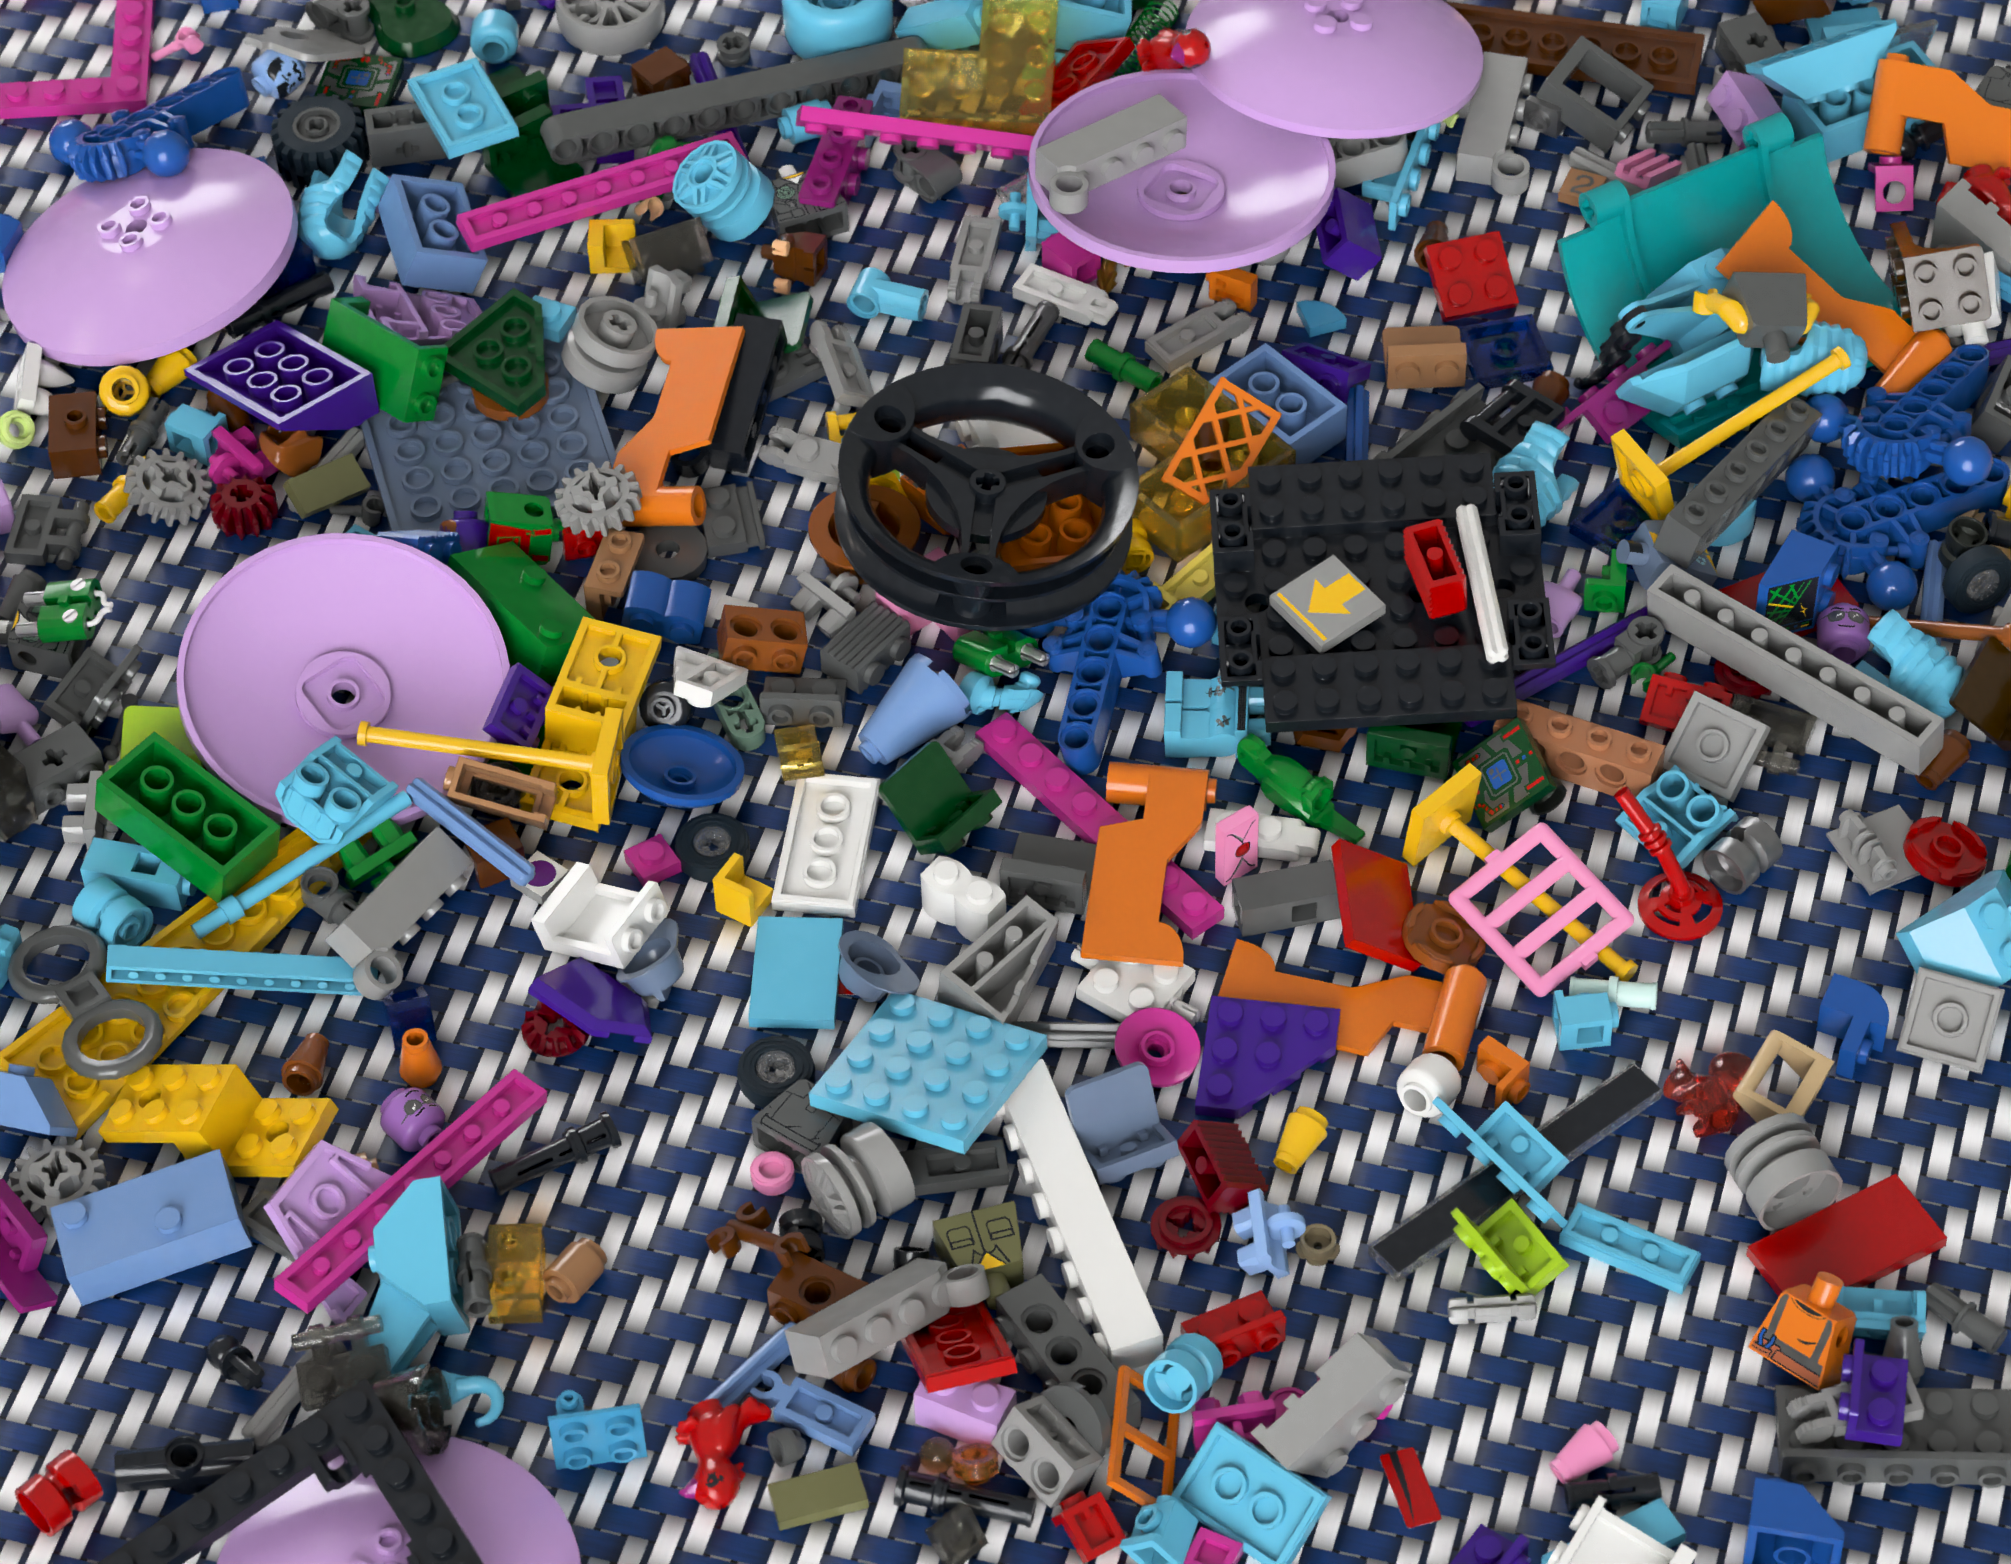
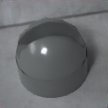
[767,1427,806,1467]

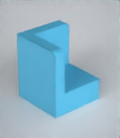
[1640,0,1689,31]

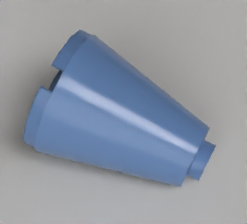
[858,653,972,765]

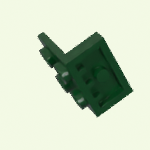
[1366,722,1463,780]

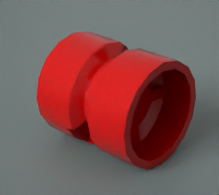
[14,1449,104,1537]

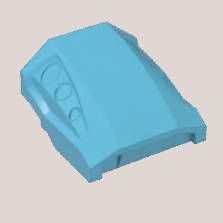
[275,735,399,844]
[1615,765,1739,869]

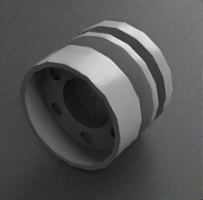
[1724,1113,1843,1232]
[801,1122,915,1239]

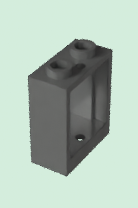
[1536,35,1655,153]

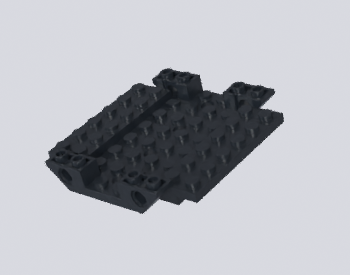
[1209,453,1556,733]

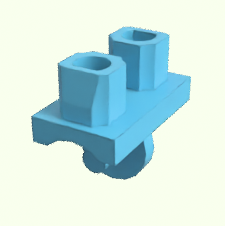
[998,174,1058,251]

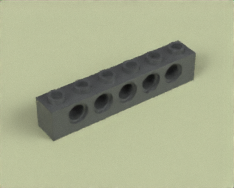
[1653,396,1823,569]

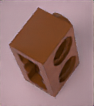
[717,605,808,675]

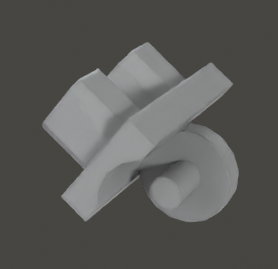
[634,264,692,329]
[790,570,861,639]
[62,771,118,851]

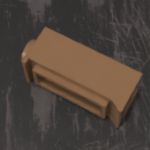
[443,756,558,831]

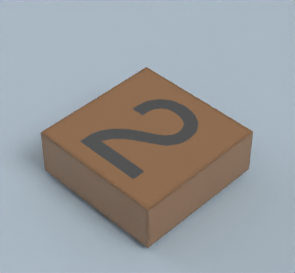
[1558,167,1607,207]

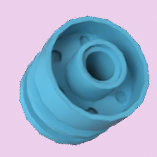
[672,140,775,242]

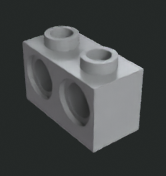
[991,1395,1103,1508]

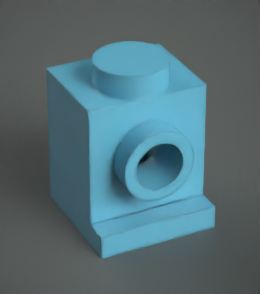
[164,403,229,466]
[1552,990,1619,1051]
[1119,1495,1199,1564]

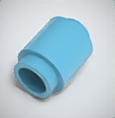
[777,99,832,145]

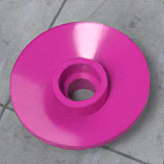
[1114,1008,1201,1087]

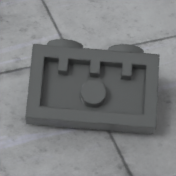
[759,676,847,728]

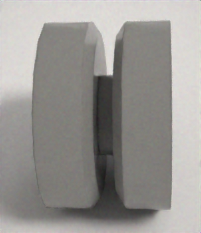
[561,296,658,394]

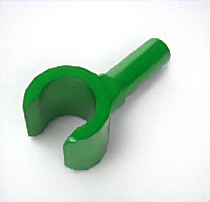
[1631,652,1676,693]

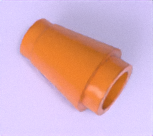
[399,1028,442,1088]

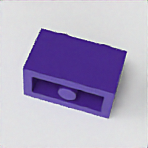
[1316,187,1382,281]

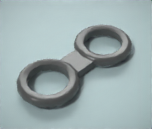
[7,925,164,1080]

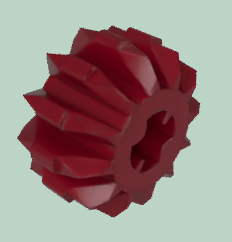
[210,473,279,540]

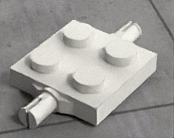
[1071,944,1201,1027]

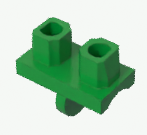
[338,818,418,890]

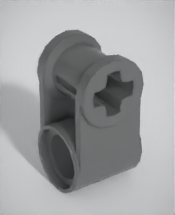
[305,0,375,45]
[893,140,963,203]

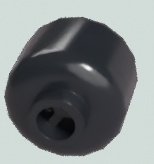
[639,677,696,727]

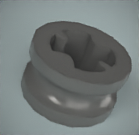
[717,32,750,67]

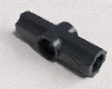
[115,1435,257,1495]

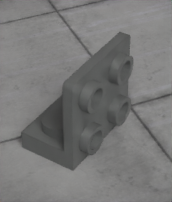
[999,832,1097,915]

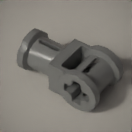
[1587,616,1665,689]

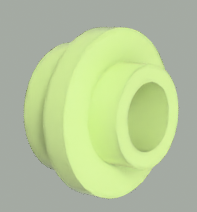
[0,410,35,450]

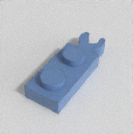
[750,1370,876,1457]

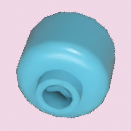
[470,9,519,64]

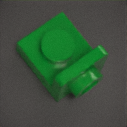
[1584,549,1627,613]

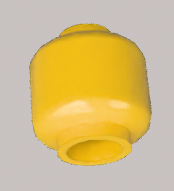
[99,365,151,417]

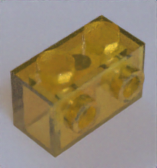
[485,1223,546,1324]

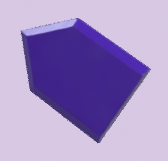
[528,957,652,1044]

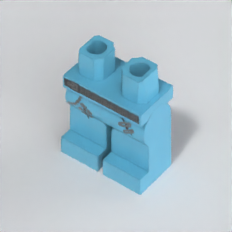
[1164,671,1271,758]

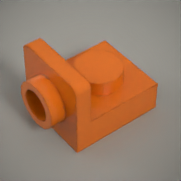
[1206,268,1258,312]
[1476,1035,1531,1110]

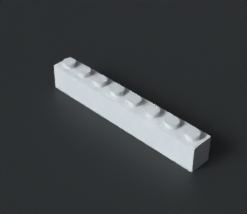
[995,1059,1163,1371]

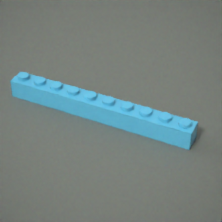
[106,944,378,996]

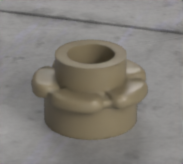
[1296,1224,1340,1266]

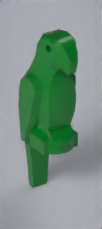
[1237,733,1365,844]

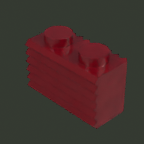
[1177,1120,1269,1215]

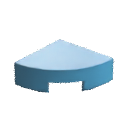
[1296,300,1346,337]

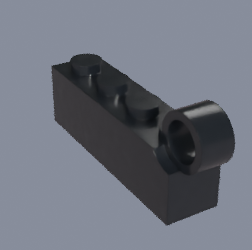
[670,313,788,478]

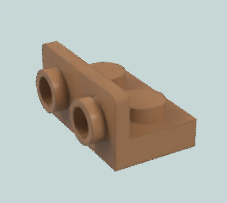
[583,528,645,621]

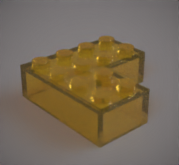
[899,0,1059,136]
[1130,366,1296,563]

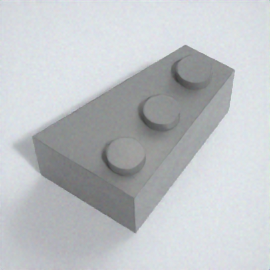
[1930,178,2011,277]
[937,895,1059,1025]
[1251,1333,1413,1479]

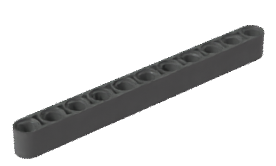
[540,36,937,165]

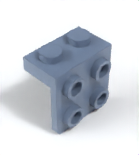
[1065,1061,1180,1185]

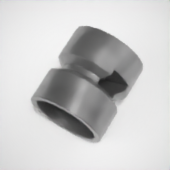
[1703,816,1783,895]

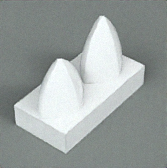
[13,342,75,417]

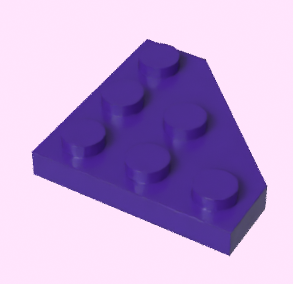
[1195,996,1340,1119]

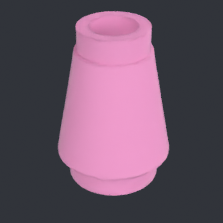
[1549,1420,1619,1484]

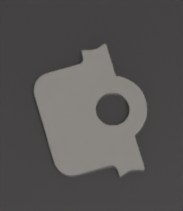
[245,27,366,62]

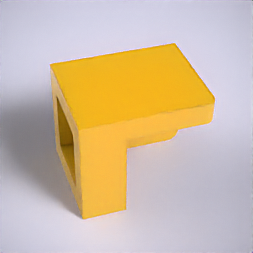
[587,219,638,274]
[713,853,773,927]

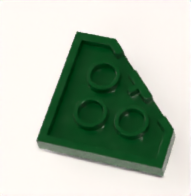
[444,288,546,417]

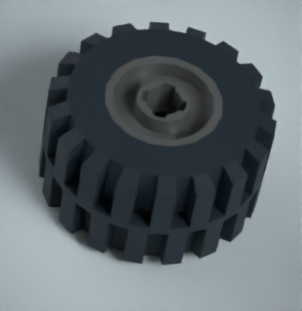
[270,93,370,189]

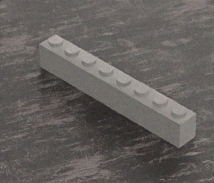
[1647,564,1944,776]

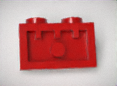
[1639,672,1734,732]
[1181,1290,1286,1369]

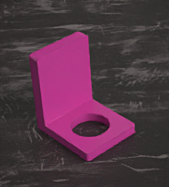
[1868,156,1914,212]

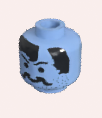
[251,49,307,99]

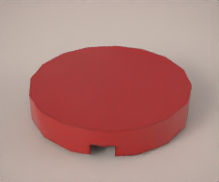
[1903,816,1987,887]

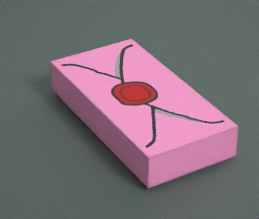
[1215,805,1259,886]

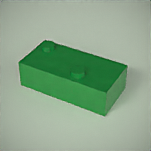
[447,541,601,684]
[95,731,281,903]

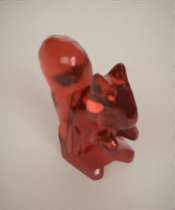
[1663,1052,1753,1138]

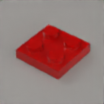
[1423,231,1519,322]

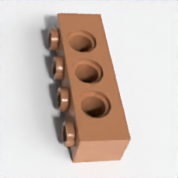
[1493,699,1666,797]

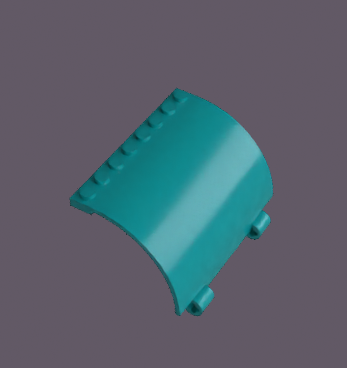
[1557,112,1942,449]

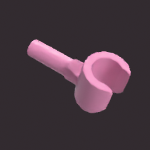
[150,26,204,62]

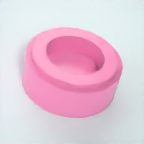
[750,1151,795,1196]

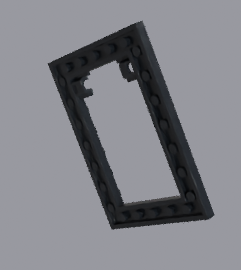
[97,1378,484,1564]

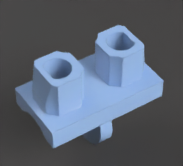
[1232,1188,1306,1279]

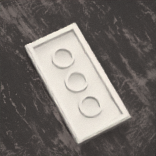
[771,771,881,918]

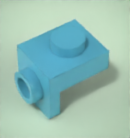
[532,295,577,343]

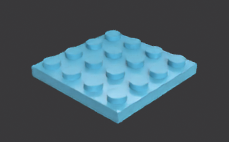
[809,993,1047,1154]

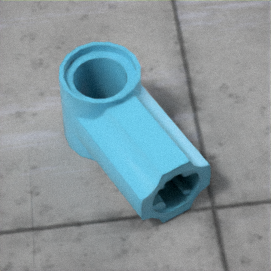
[846,267,929,322]

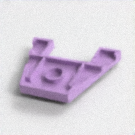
[263,1140,391,1326]

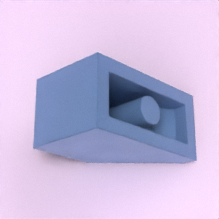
[0,1063,78,1138]

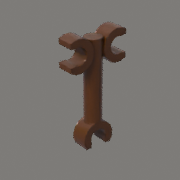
[705,1201,811,1268]

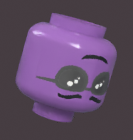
[1816,603,1870,664]
[380,1087,445,1152]

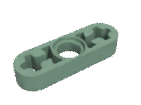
[708,652,766,751]

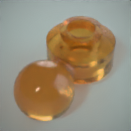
[919,1437,999,1485]

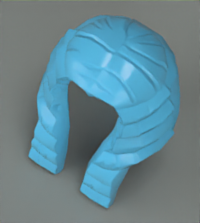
[297,150,390,260]
[1758,320,1868,397]
[1492,421,1579,528]
[1854,609,1965,720]

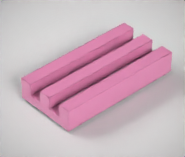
[1614,147,1682,190]

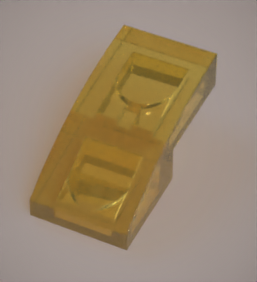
[774,724,825,781]

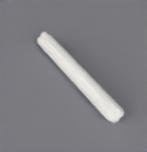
[1456,504,1509,664]

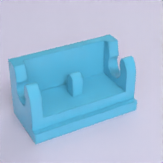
[1836,1285,1926,1341]

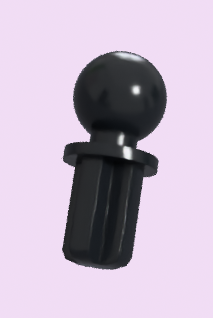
[1900,121,1944,161]
[206,1334,265,1390]

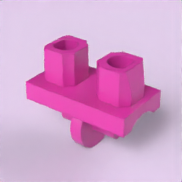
[208,426,279,484]
[1192,1390,1276,1454]

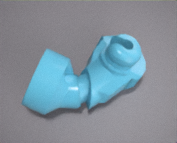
[959,671,1044,715]

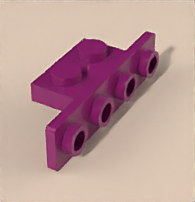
[798,95,874,208]
[1556,340,1673,445]
[0,1179,58,1313]

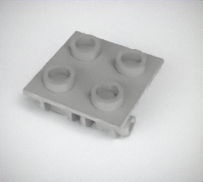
[1826,804,1921,895]

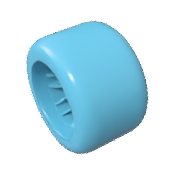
[782,0,894,60]

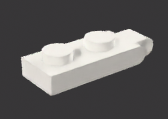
[1012,263,1118,325]
[1204,808,1321,862]

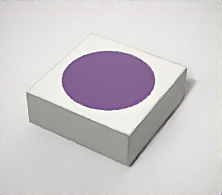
[510,851,569,905]

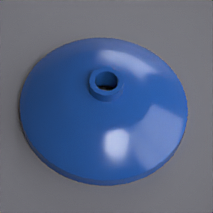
[620,724,745,808]

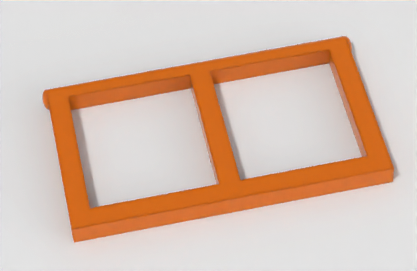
[1106,1365,1180,1506]

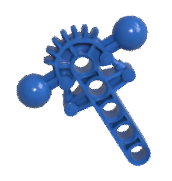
[49,67,250,182]
[1806,344,1994,486]
[1785,454,2010,611]
[1016,569,1217,776]

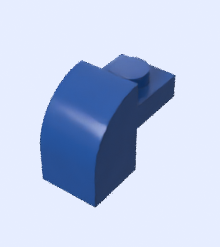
[1816,973,1889,1079]

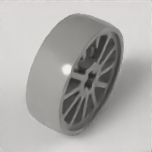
[555,0,666,56]

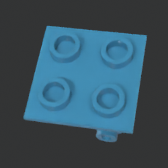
[548,1390,647,1470]

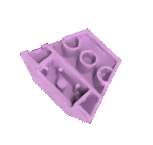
[353,274,482,346]

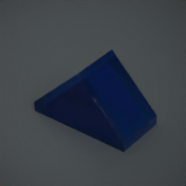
[381,986,437,1051]

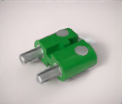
[15,578,113,643]
[952,630,1050,678]

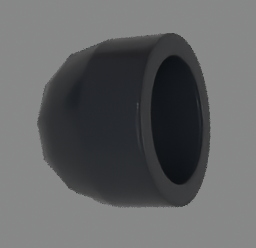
[893,1246,929,1270]

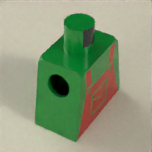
[483,491,570,566]

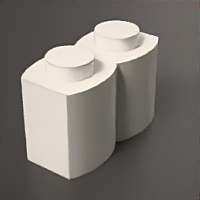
[920,856,1006,942]

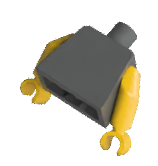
[1692,272,1820,364]

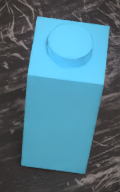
[895,0,996,55]
[80,837,197,911]

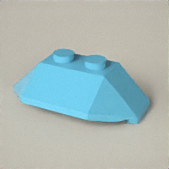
[1745,21,1897,104]
[1615,330,1754,417]

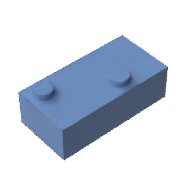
[50,1149,252,1306]

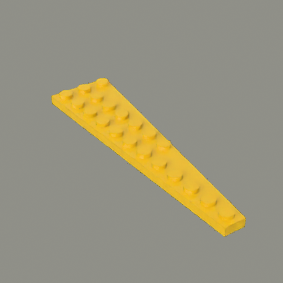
[0,828,372,1140]

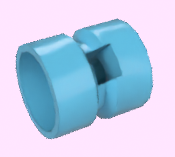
[72,877,153,946]
[1143,1333,1223,1414]

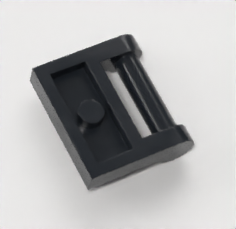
[1460,379,1566,456]

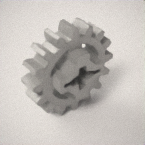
[123,448,212,527]
[554,461,642,538]
[9,1136,108,1227]

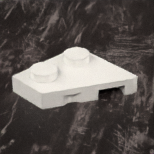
[673,646,749,708]

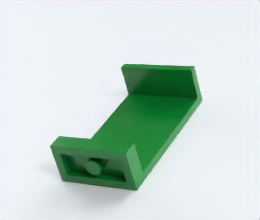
[322,296,449,423]

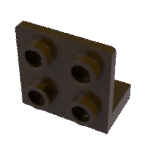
[1949,636,2011,751]

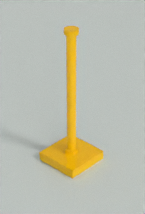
[1610,346,1851,520]
[357,707,624,825]
[1402,763,1638,981]

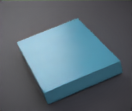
[407,57,519,159]
[748,916,844,1029]
[1171,1421,1332,1564]

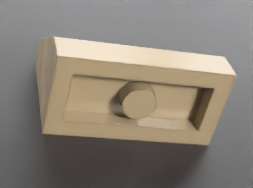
[1733,1030,1834,1122]

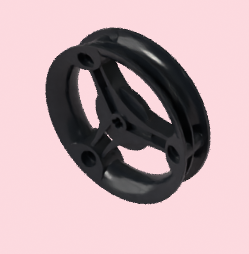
[834,363,1139,631]

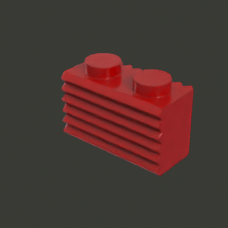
[1403,519,1467,619]

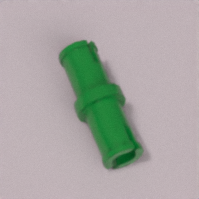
[1085,338,1163,396]

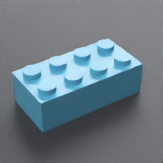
[1781,40,1936,163]

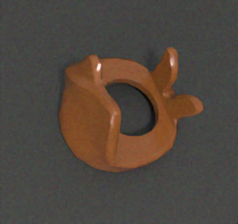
[259,425,324,477]

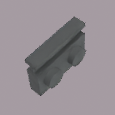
[702,481,766,558]

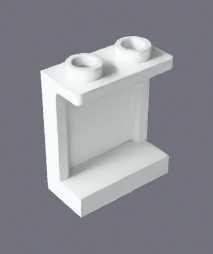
[531,862,670,969]
[1547,1495,1698,1564]

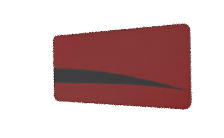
[1380,1447,1442,1528]

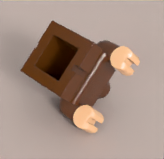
[761,232,828,295]

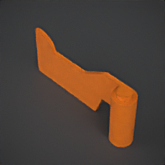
[1862,53,2011,172]
[1715,200,1952,402]
[612,326,745,527]
[1081,761,1217,967]
[1218,939,1487,1071]

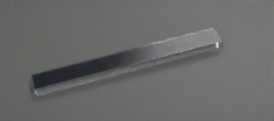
[1368,1062,1662,1283]

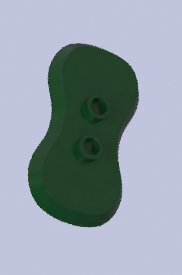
[368,0,460,58]

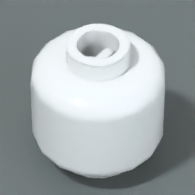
[1397,1053,1461,1118]

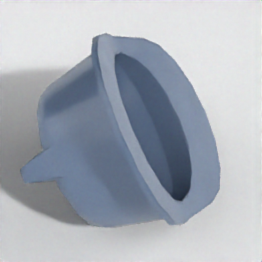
[616,918,684,1002]
[838,930,920,1003]

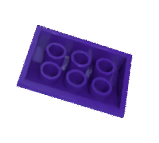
[184,320,380,431]

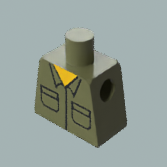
[932,1201,1024,1310]

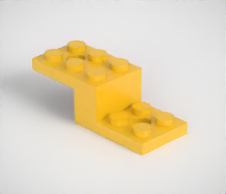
[519,616,662,832]
[98,1064,339,1177]

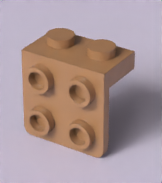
[1382,325,1467,389]

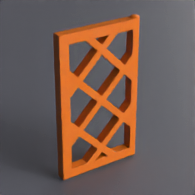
[1161,377,1282,509]

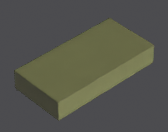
[283,453,371,519]
[767,1462,869,1531]

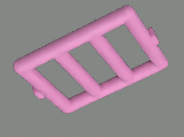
[1448,822,1634,997]

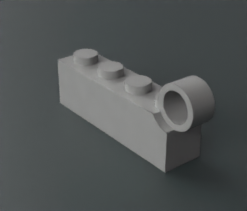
[1456,51,1533,196]
[1035,94,1187,214]
[325,826,473,1000]
[784,1258,991,1379]

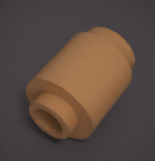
[543,1238,607,1303]

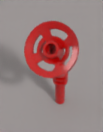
[1614,787,1723,941]

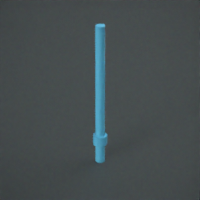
[190,790,412,940]

